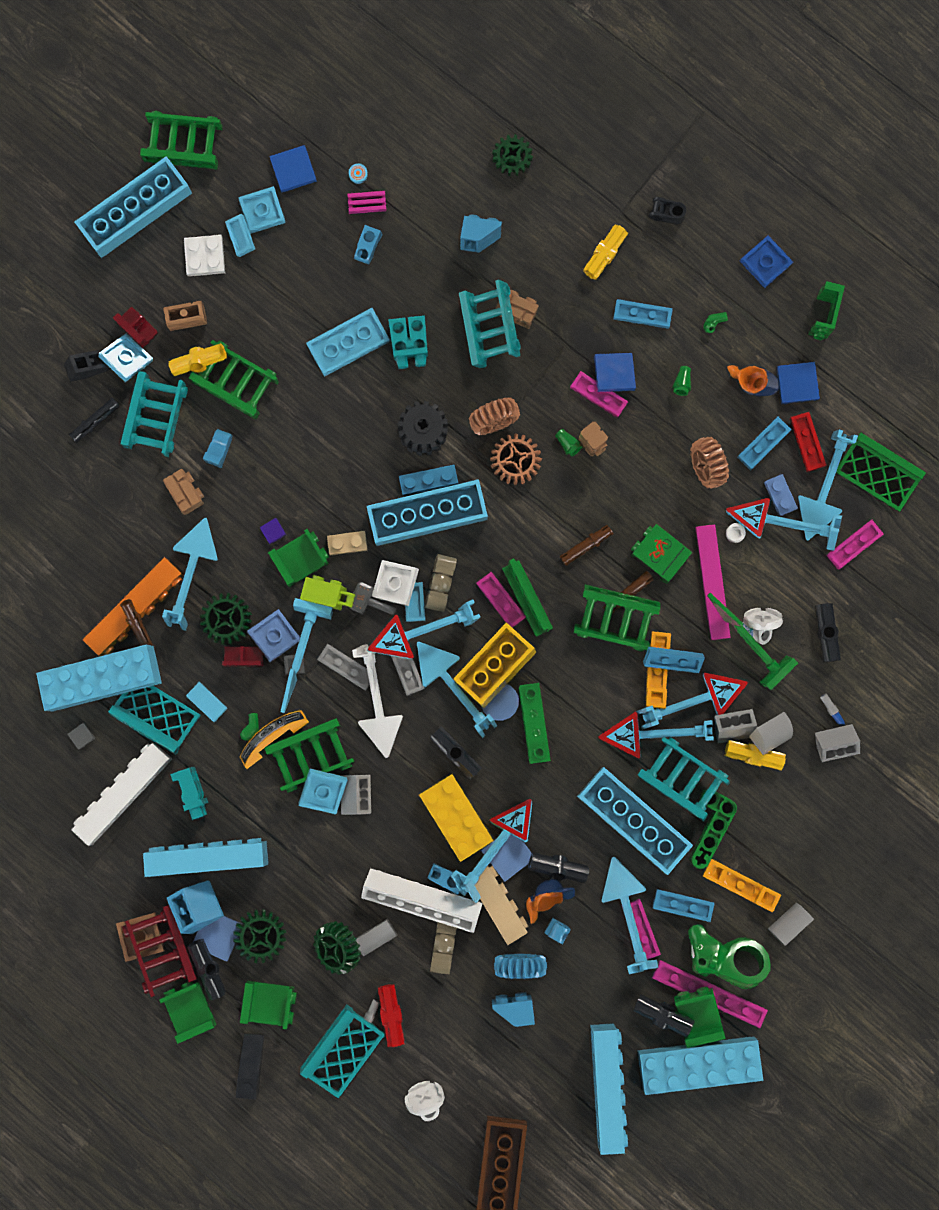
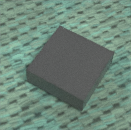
[284,655,305,675]
[67,723,95,750]

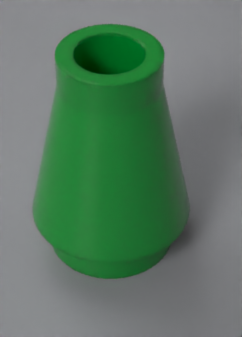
[672,366,691,396]
[555,429,582,457]

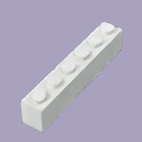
[72,743,172,846]
[361,868,482,933]

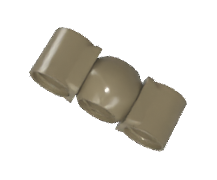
[424,554,457,612]
[430,922,457,975]

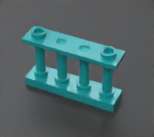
[459,280,521,368]
[121,371,188,457]
[638,737,730,821]

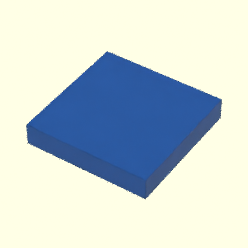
[269,145,317,193]
[740,235,793,288]
[594,353,636,392]
[776,362,820,404]

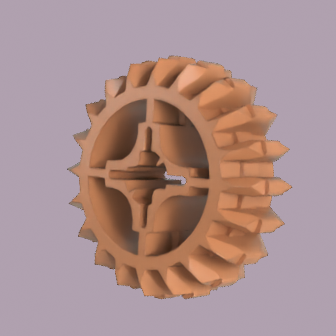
[469,398,520,435]
[490,434,542,485]
[690,437,729,489]

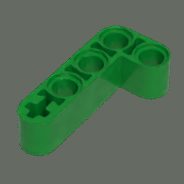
[690,790,737,869]

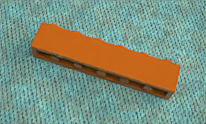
[83,557,184,656]

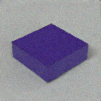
[260,518,286,544]

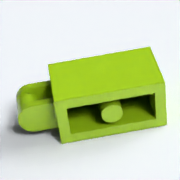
[300,575,355,610]

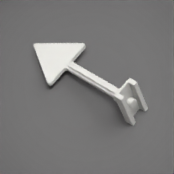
[352,644,403,758]

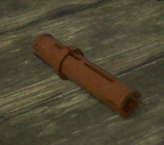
[559,524,613,566]
[602,571,654,614]
[120,599,155,649]

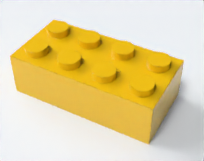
[454,623,536,708]
[419,774,493,862]

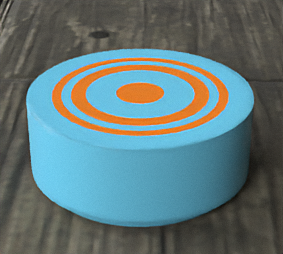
[349,164,368,184]

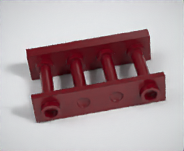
[122,904,196,997]

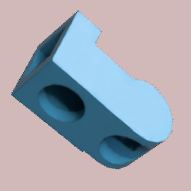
[354,225,382,264]
[203,429,232,468]
[427,864,460,895]
[544,917,571,945]

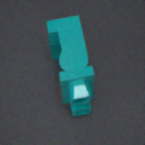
[388,315,428,369]
[170,767,208,820]

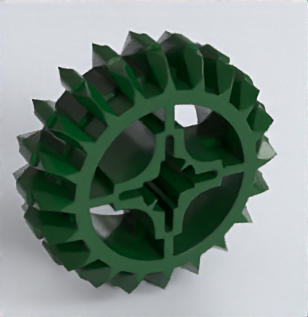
[200,593,252,645]
[233,909,286,963]
[313,921,362,975]

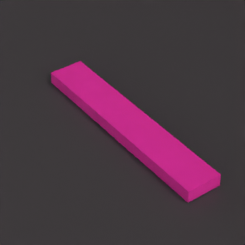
[695,525,731,640]
[652,960,768,1028]

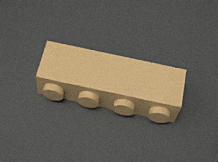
[475,866,529,945]

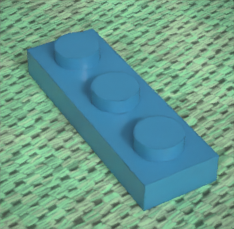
[613,299,672,329]
[737,417,792,470]
[399,465,458,495]
[643,646,705,673]
[652,889,715,922]

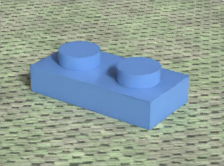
[764,474,798,517]

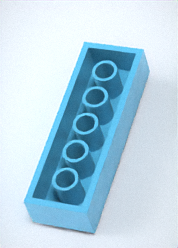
[75,156,192,258]
[367,479,488,546]
[36,644,162,711]
[577,767,693,875]
[143,838,268,877]
[590,1024,628,1155]
[638,1036,763,1095]

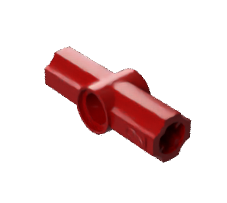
[378,984,405,1047]

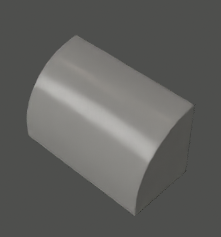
[714,709,757,743]
[749,712,793,755]
[815,724,860,762]
[341,775,371,815]
[768,903,814,946]
[356,918,398,956]

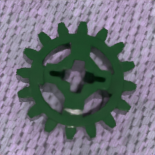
[492,134,533,176]

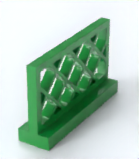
[836,432,926,512]
[502,558,553,637]

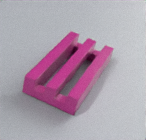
[348,191,386,214]

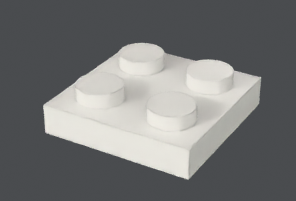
[184,235,225,276]
[372,560,419,606]

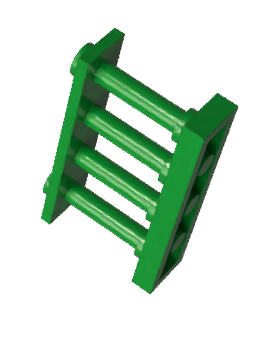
[140,111,223,169]
[189,340,279,420]
[574,584,661,651]
[518,683,551,764]
[265,718,355,793]

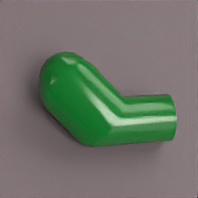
[703,312,728,333]
[240,713,259,741]

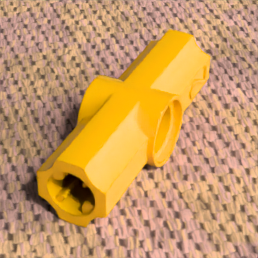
[583,224,628,280]
[169,343,227,376]
[724,740,786,770]

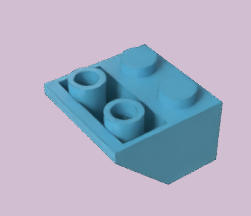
[461,215,502,253]
[167,881,224,934]
[492,992,535,1027]

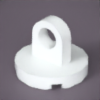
[743,608,783,645]
[405,1081,445,1121]

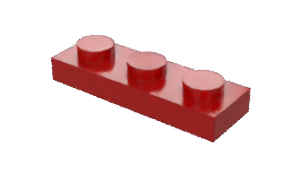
[790,412,827,472]

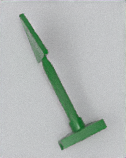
[707,593,798,690]

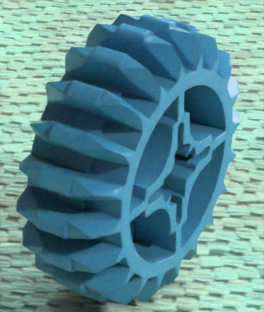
[494,954,547,979]

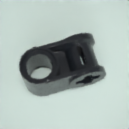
[648,197,686,225]

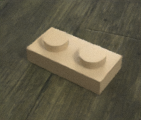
[327,531,368,556]

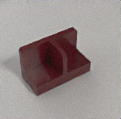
[113,307,158,348]
[222,646,264,667]

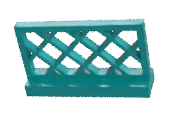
[108,686,201,755]
[300,1004,385,1098]

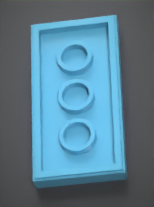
[306,308,390,377]

